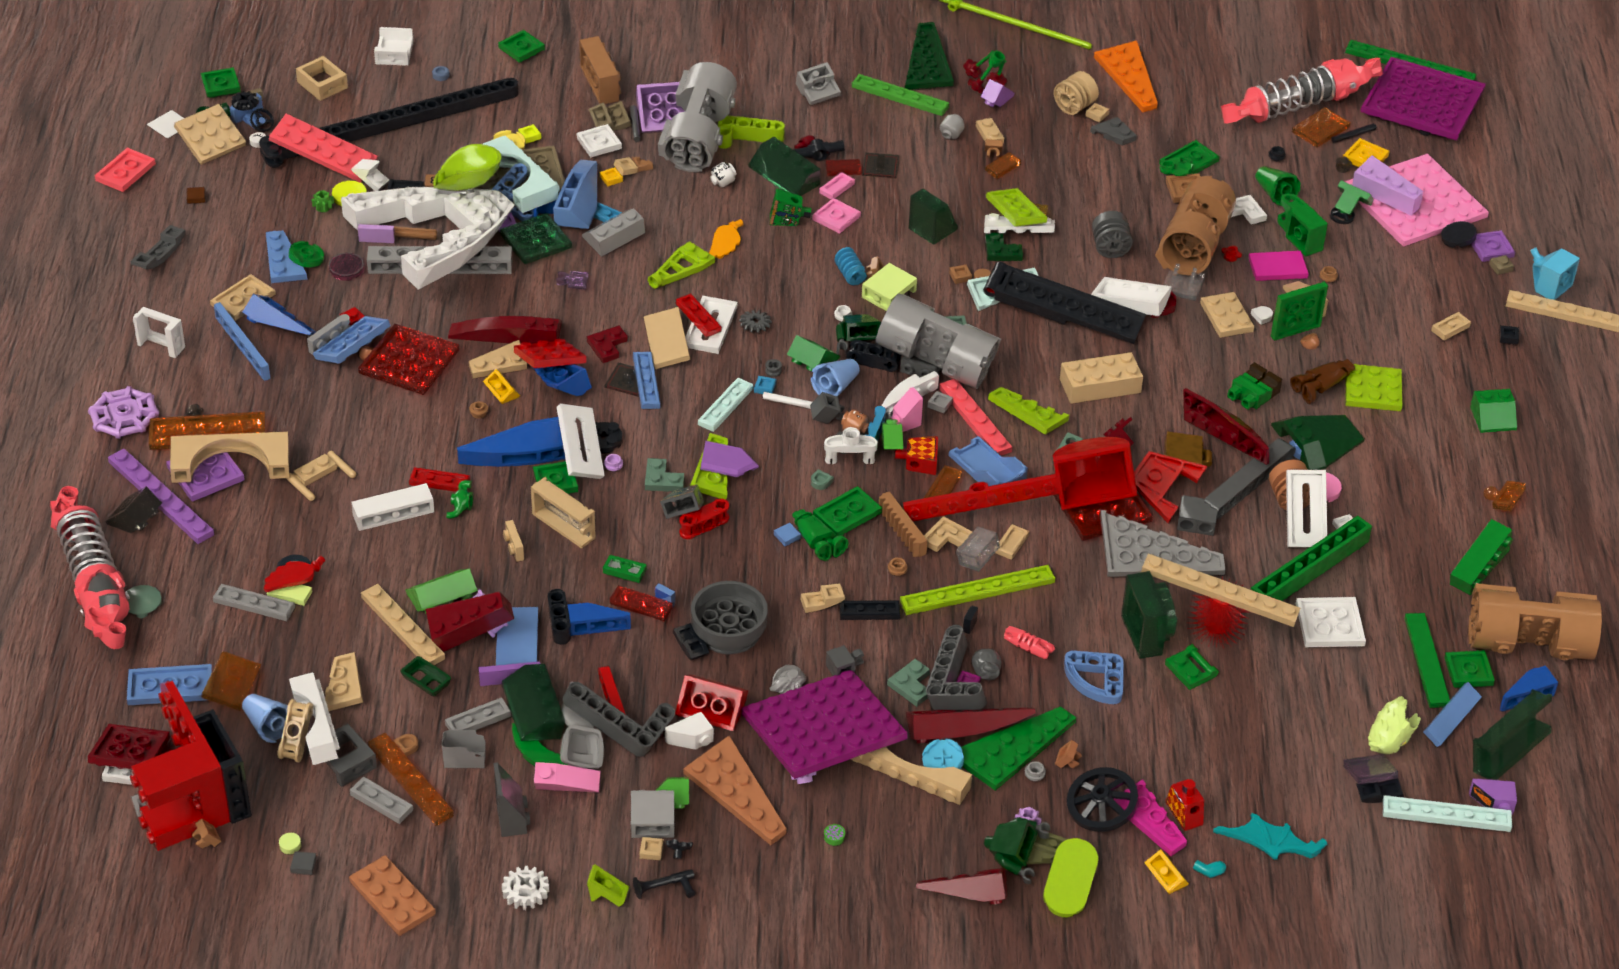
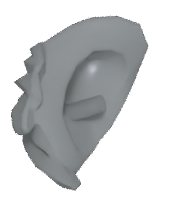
[769,665,806,694]

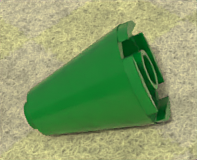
[1255,166,1301,206]

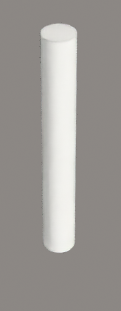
[763,392,812,409]

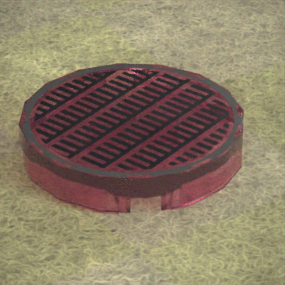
[328,253,365,281]

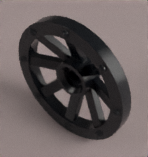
[1067,767,1139,832]

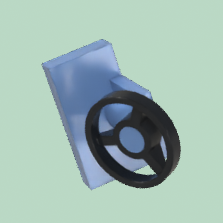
[230,93,274,132]

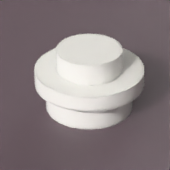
[834,305,852,321]

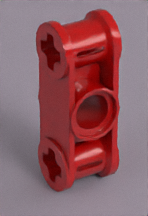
[679,499,729,539]

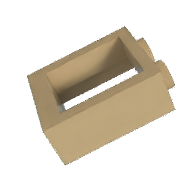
[296,56,348,101]

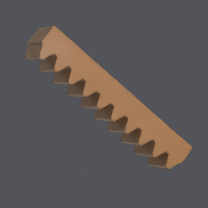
[879,491,928,557]

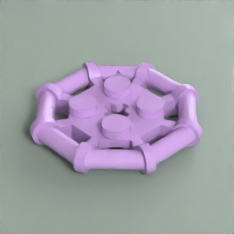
[88,386,160,439]

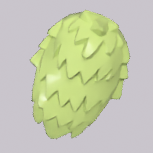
[1368,696,1421,754]

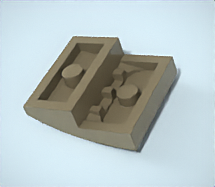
[589,101,632,131]

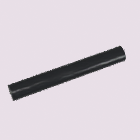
[1331,123,1376,143]

